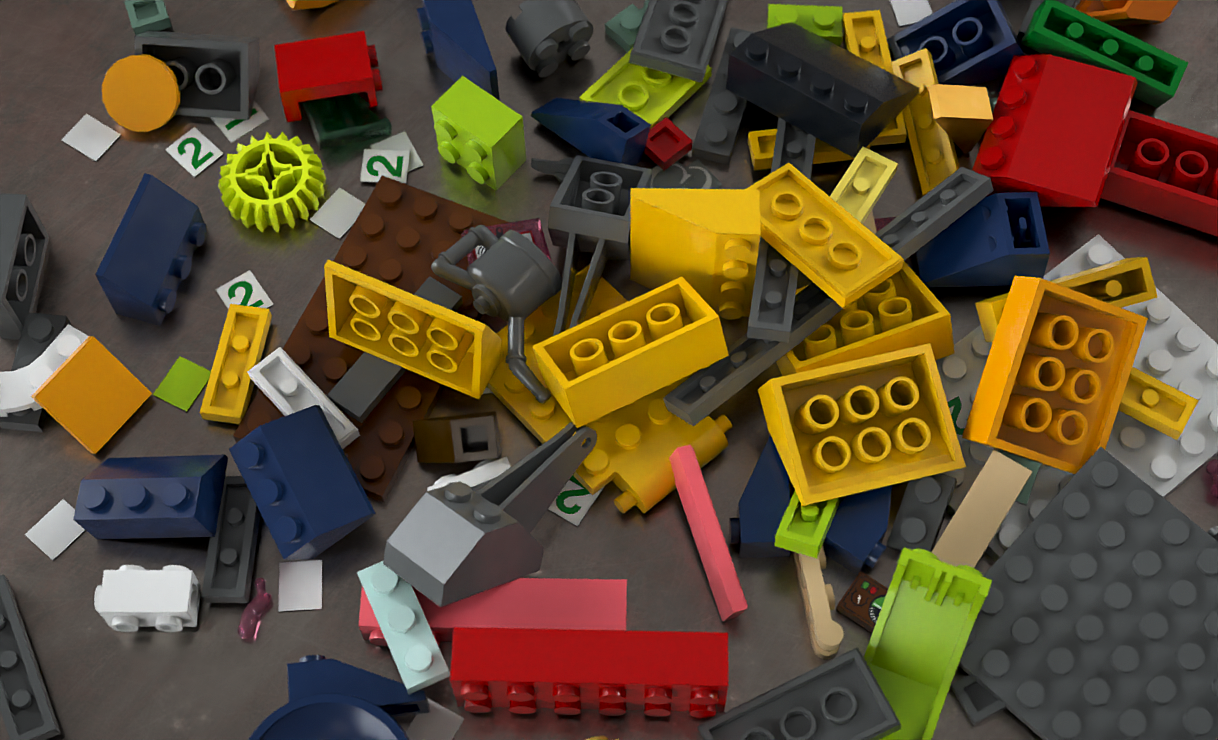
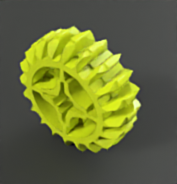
[218,131,326,233]

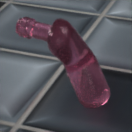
[238,578,272,639]

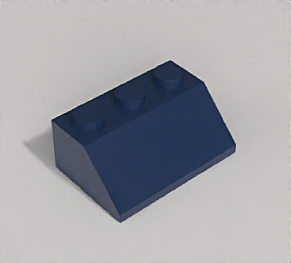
[95,173,207,326]
[229,405,376,560]
[73,455,228,539]

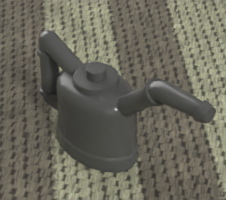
[431,225,563,404]

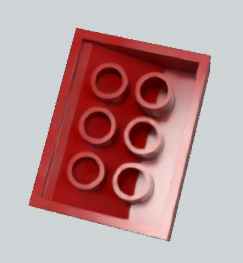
[972,54,1138,207]

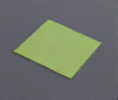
[153,356,211,412]

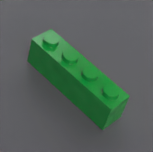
[1020,0,1188,108]

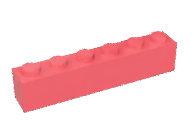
[359,578,627,646]

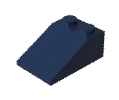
[417,0,500,101]
[887,0,1026,86]

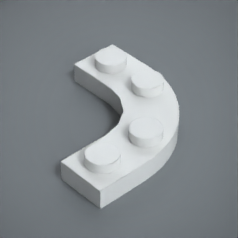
[0,324,89,417]

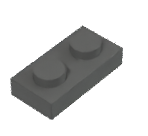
[886,473,957,552]

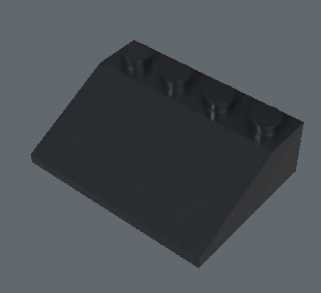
[726,22,919,158]

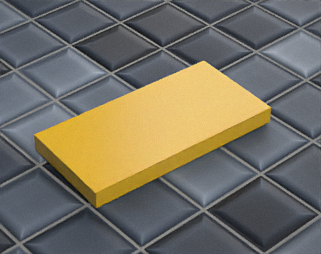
[746,162,904,308]

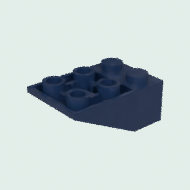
[915,192,1050,288]

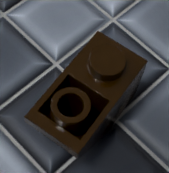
[413,411,501,463]

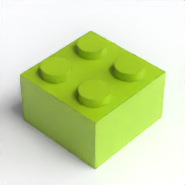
[431,76,527,191]

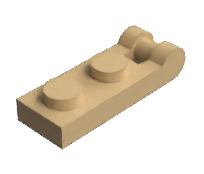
[793,545,844,660]

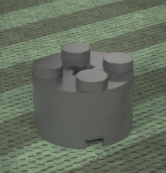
[505,0,593,77]

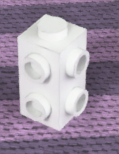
[94,565,201,632]

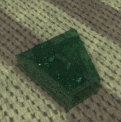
[302,93,392,150]

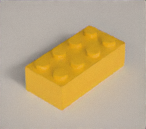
[532,276,729,428]

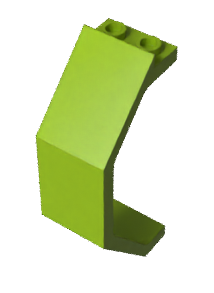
[864,547,992,740]

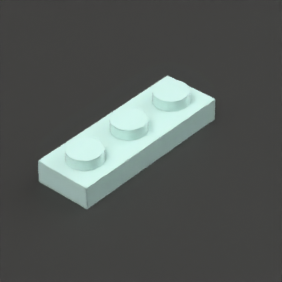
[357,561,450,694]

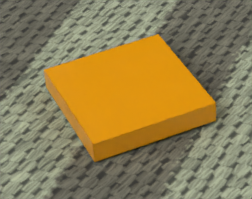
[31,336,152,454]

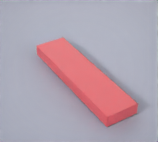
[669,444,748,622]

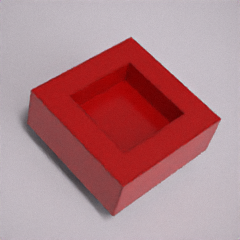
[644,117,693,171]

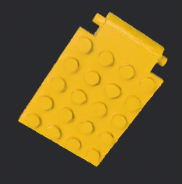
[487,265,733,513]

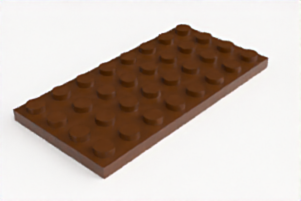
[233,175,524,503]

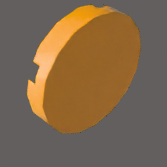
[102,55,180,132]

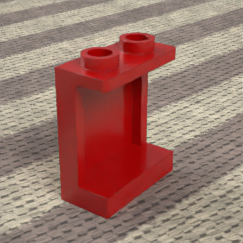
[274,31,383,122]

